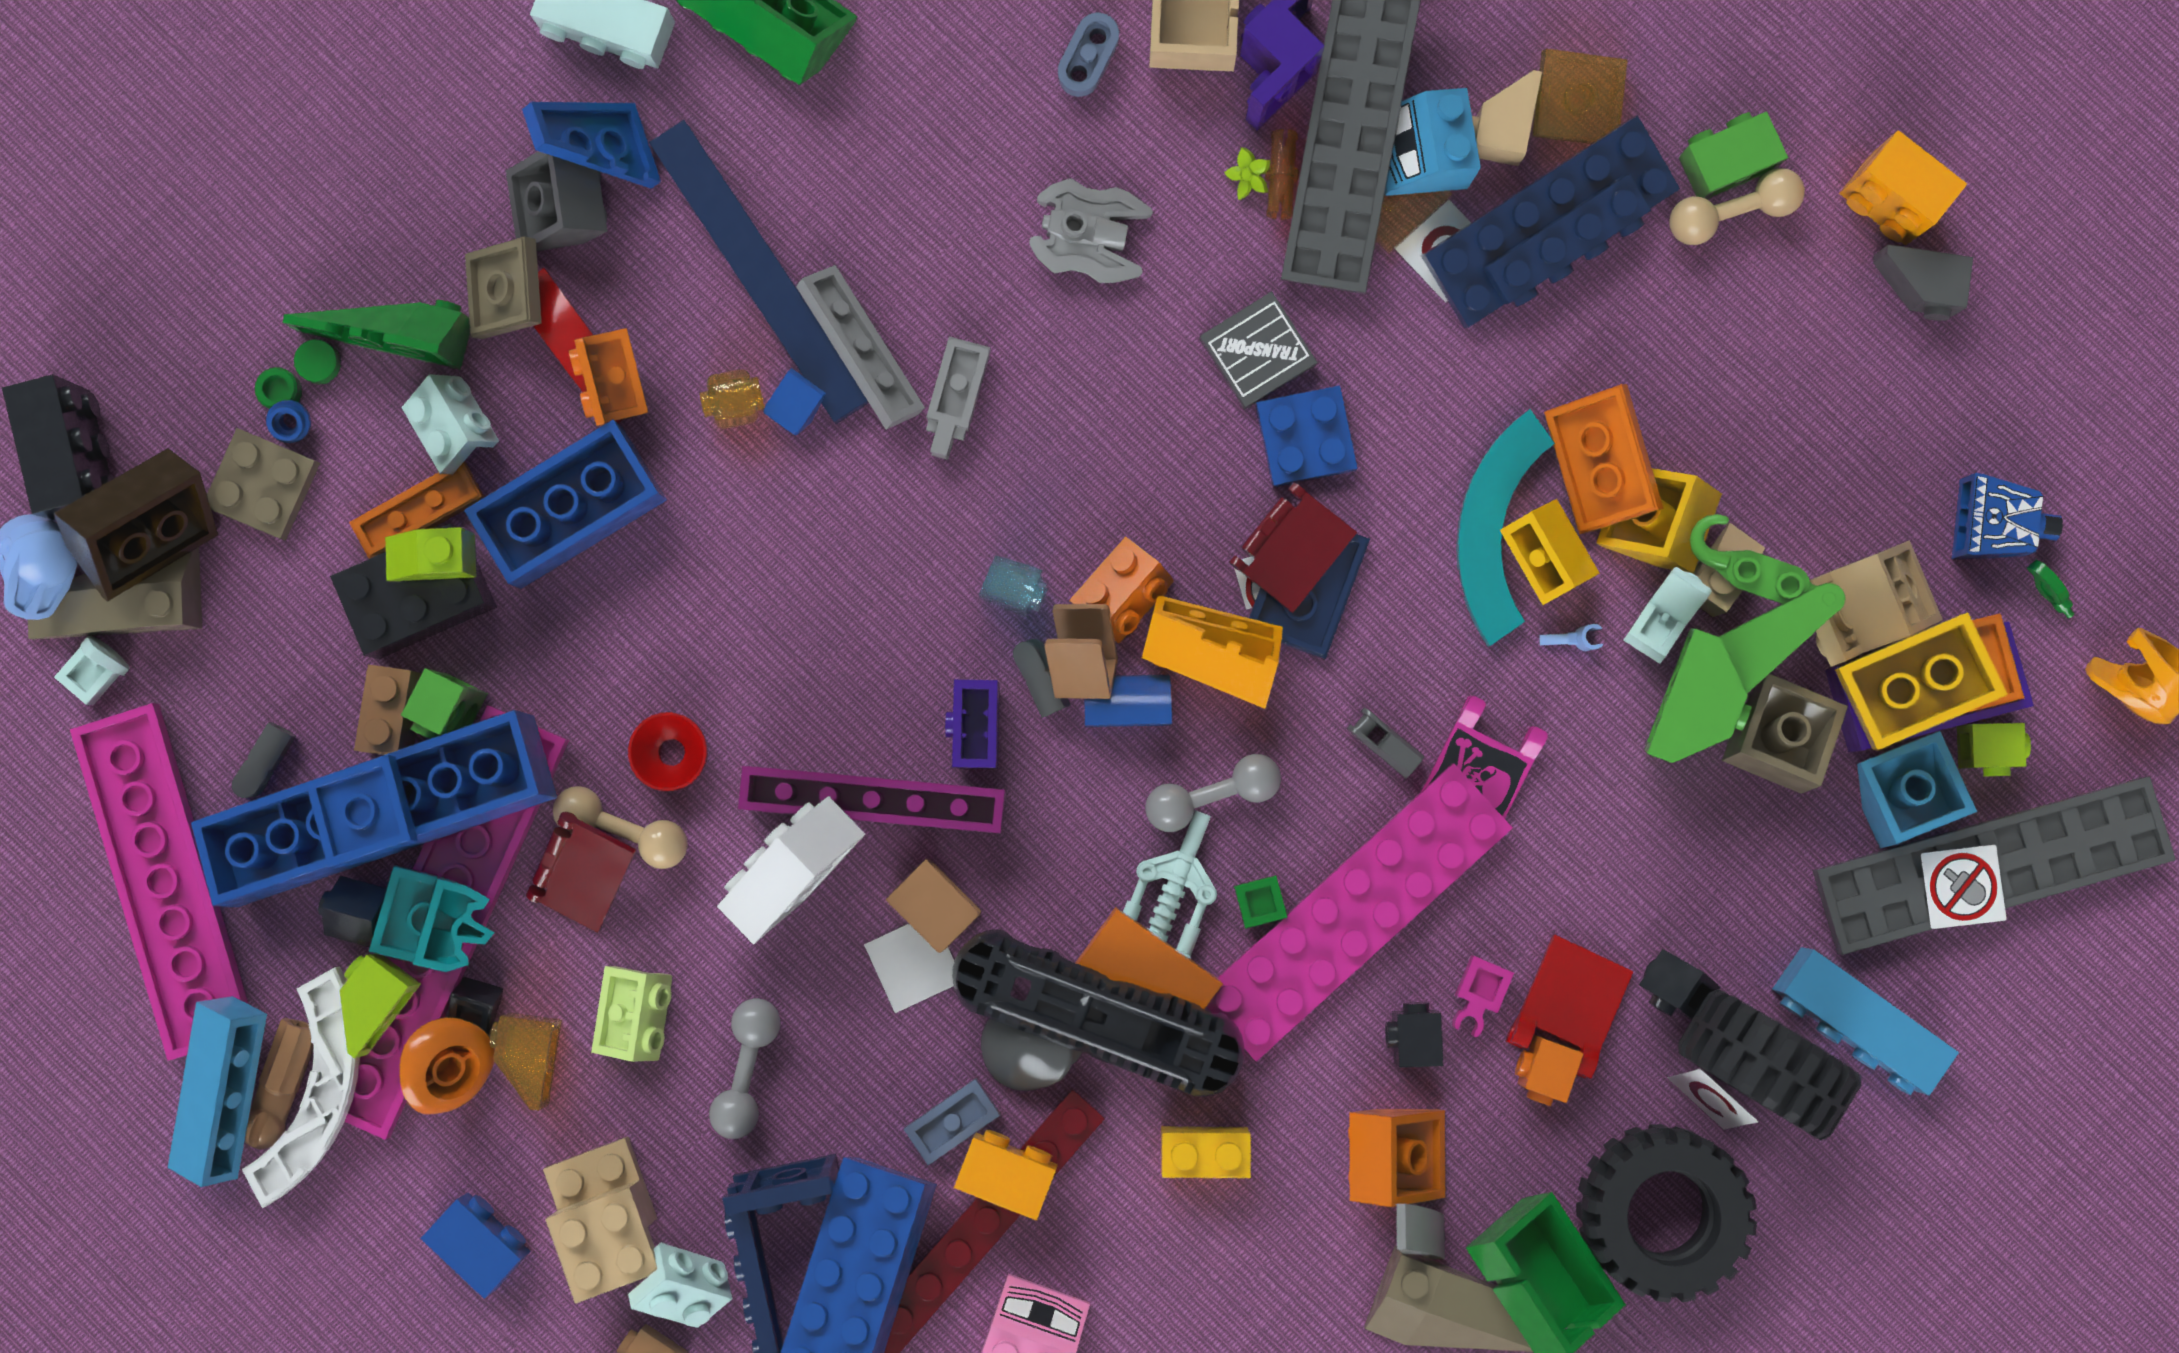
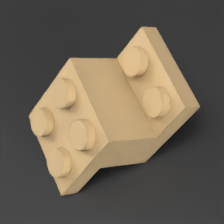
[1810,540,1943,667]
[543,1136,657,1304]

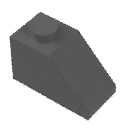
[1873,245,1974,321]

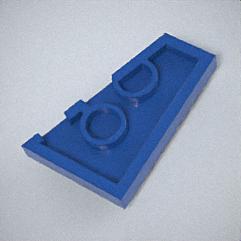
[522,102,661,189]

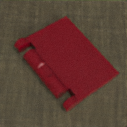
[1229,482,1357,613]
[526,812,636,933]

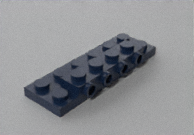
[1421,115,1680,328]

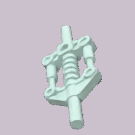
[1123,810,1217,959]

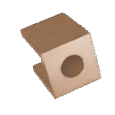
[1045,604,1118,699]
[886,859,981,953]

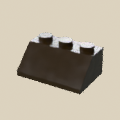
[54,448,218,602]

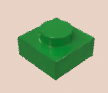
[1234,875,1288,929]

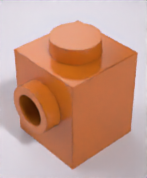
[1515,1035,1584,1106]

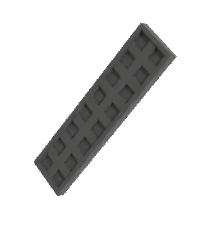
[1281,0,1421,294]
[1812,776,2176,955]

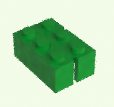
[1465,1192,1626,1353]

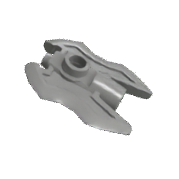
[1029,178,1153,283]

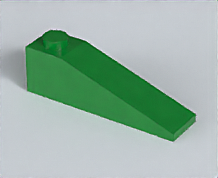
[282,300,470,370]

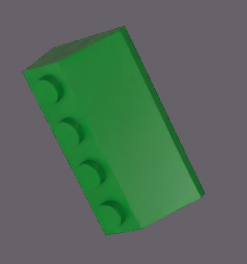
[676,0,858,85]

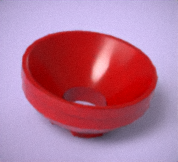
[628,712,708,791]

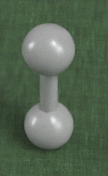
[1145,754,1281,832]
[709,998,781,1139]

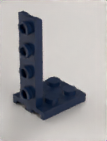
[722,1153,839,1353]

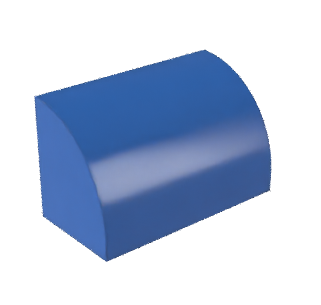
[1084,674,1172,727]

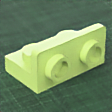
[591,966,672,1062]

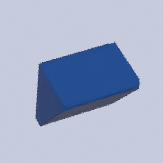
[763,368,826,435]

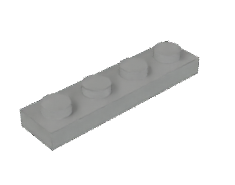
[796,265,925,430]

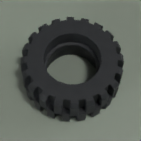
[1678,989,1861,1141]
[1576,1124,1757,1303]

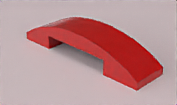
[534,268,625,423]

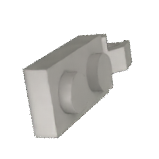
[926,336,991,460]

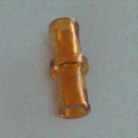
[1265,129,1299,220]

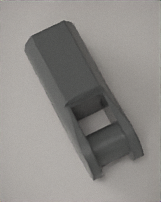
[1013,639,1071,718]
[1347,708,1425,778]
[232,722,296,798]

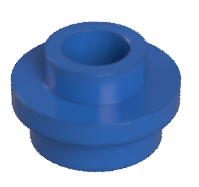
[266,400,311,443]

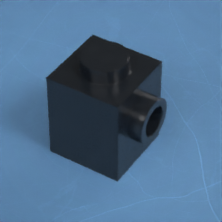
[318,875,387,948]
[1639,949,1721,1020]
[1385,1002,1443,1067]

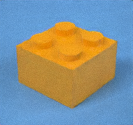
[1839,130,1967,245]

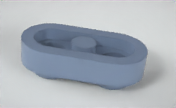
[1058,13,1119,97]

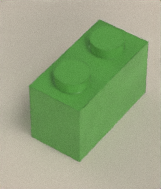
[1678,111,1788,200]

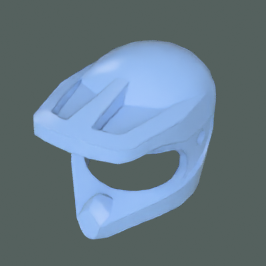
[0,514,78,620]

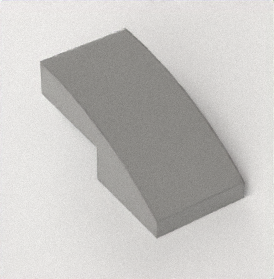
[1396,1204,1445,1259]

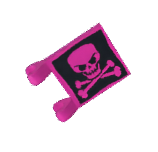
[1421,696,1548,819]

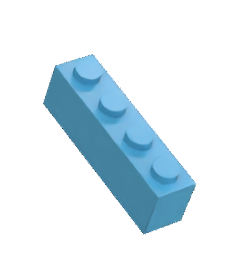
[1772,947,1959,1096]
[167,996,267,1187]

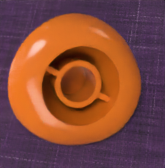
[400,1018,495,1115]

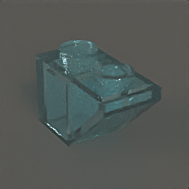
[979,555,1048,619]

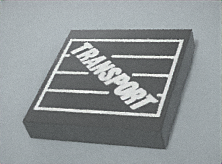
[1199,291,1318,410]

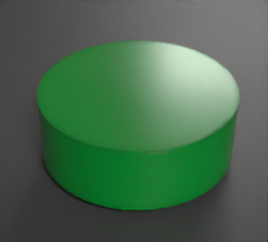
[294,339,341,384]
[255,367,302,409]

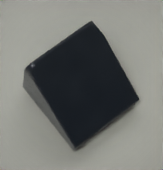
[448,977,503,1037]

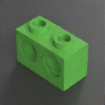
[401,668,488,739]

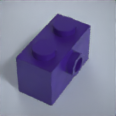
[945,680,1000,769]

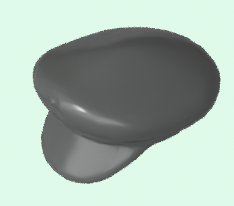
[981,1018,1082,1091]

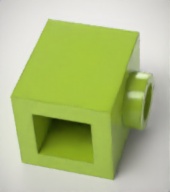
[1957,723,2031,777]

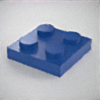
[1255,385,1358,488]
[306,755,418,868]

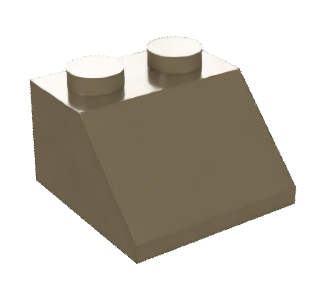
[1722,674,1848,794]

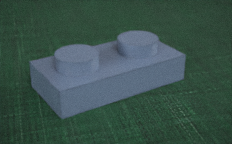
[904,1078,1001,1165]

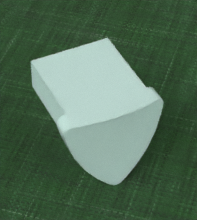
[54,636,130,706]

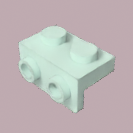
[402,374,499,474]
[628,1243,732,1328]

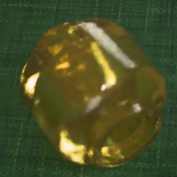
[699,369,765,429]

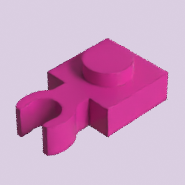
[1452,955,1514,1037]

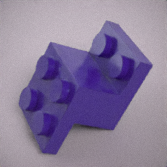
[1240,0,1325,131]

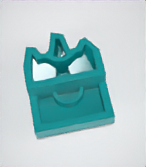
[369,865,495,972]

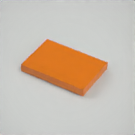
[1544,384,1664,534]
[1075,907,1223,1009]

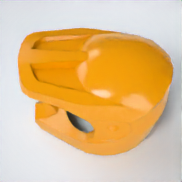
[2085,628,2179,724]

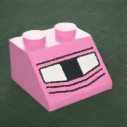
[981,1273,1090,1353]

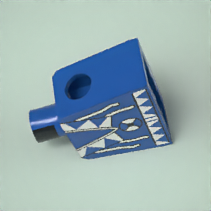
[1952,473,2063,560]

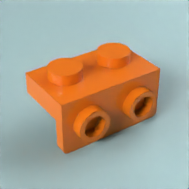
[569,328,648,426]
[1069,536,1174,643]

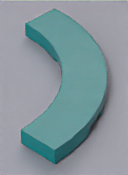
[1456,409,1555,647]

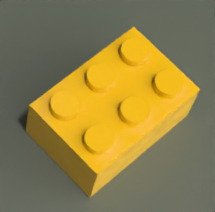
[1835,612,2008,750]

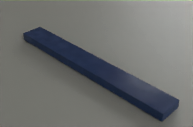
[649,120,869,425]

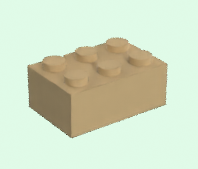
[1149,0,1239,72]

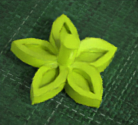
[1224,147,1271,200]

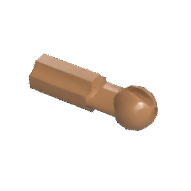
[245,1018,314,1150]

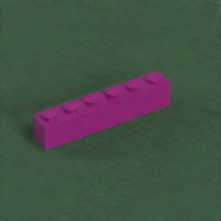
[738,765,1007,833]

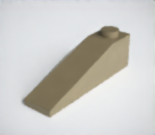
[28,547,202,640]
[1364,1245,1533,1352]

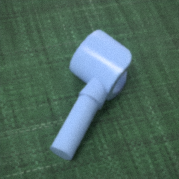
[1539,624,1603,651]

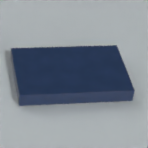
[1249,534,1370,660]

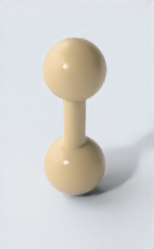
[1669,168,1805,245]
[553,786,688,869]

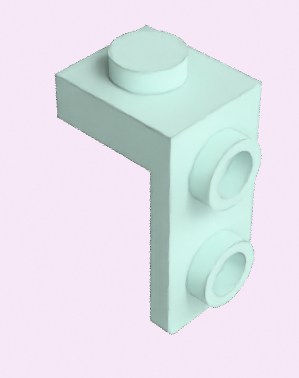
[1624,567,1712,664]

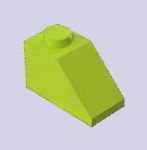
[385,527,476,582]
[339,953,421,1058]

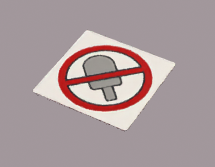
[1921,845,2007,929]

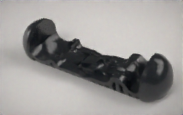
[952,929,1245,1097]

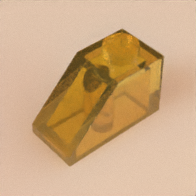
[490,1012,562,1111]

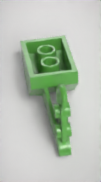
[1644,514,1845,763]

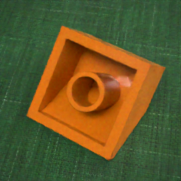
[1348,1109,1445,1207]

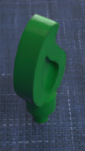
[2027,559,2074,618]

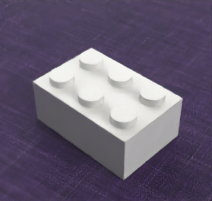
[717,796,865,945]

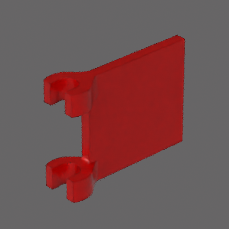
[1505,935,1634,1079]

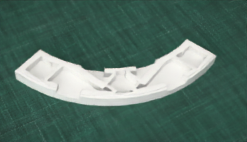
[242,966,360,1208]

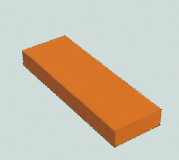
[349,461,485,559]

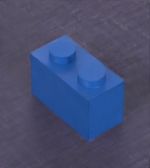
[420,1192,531,1299]

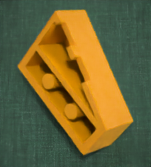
[1142,595,1283,709]

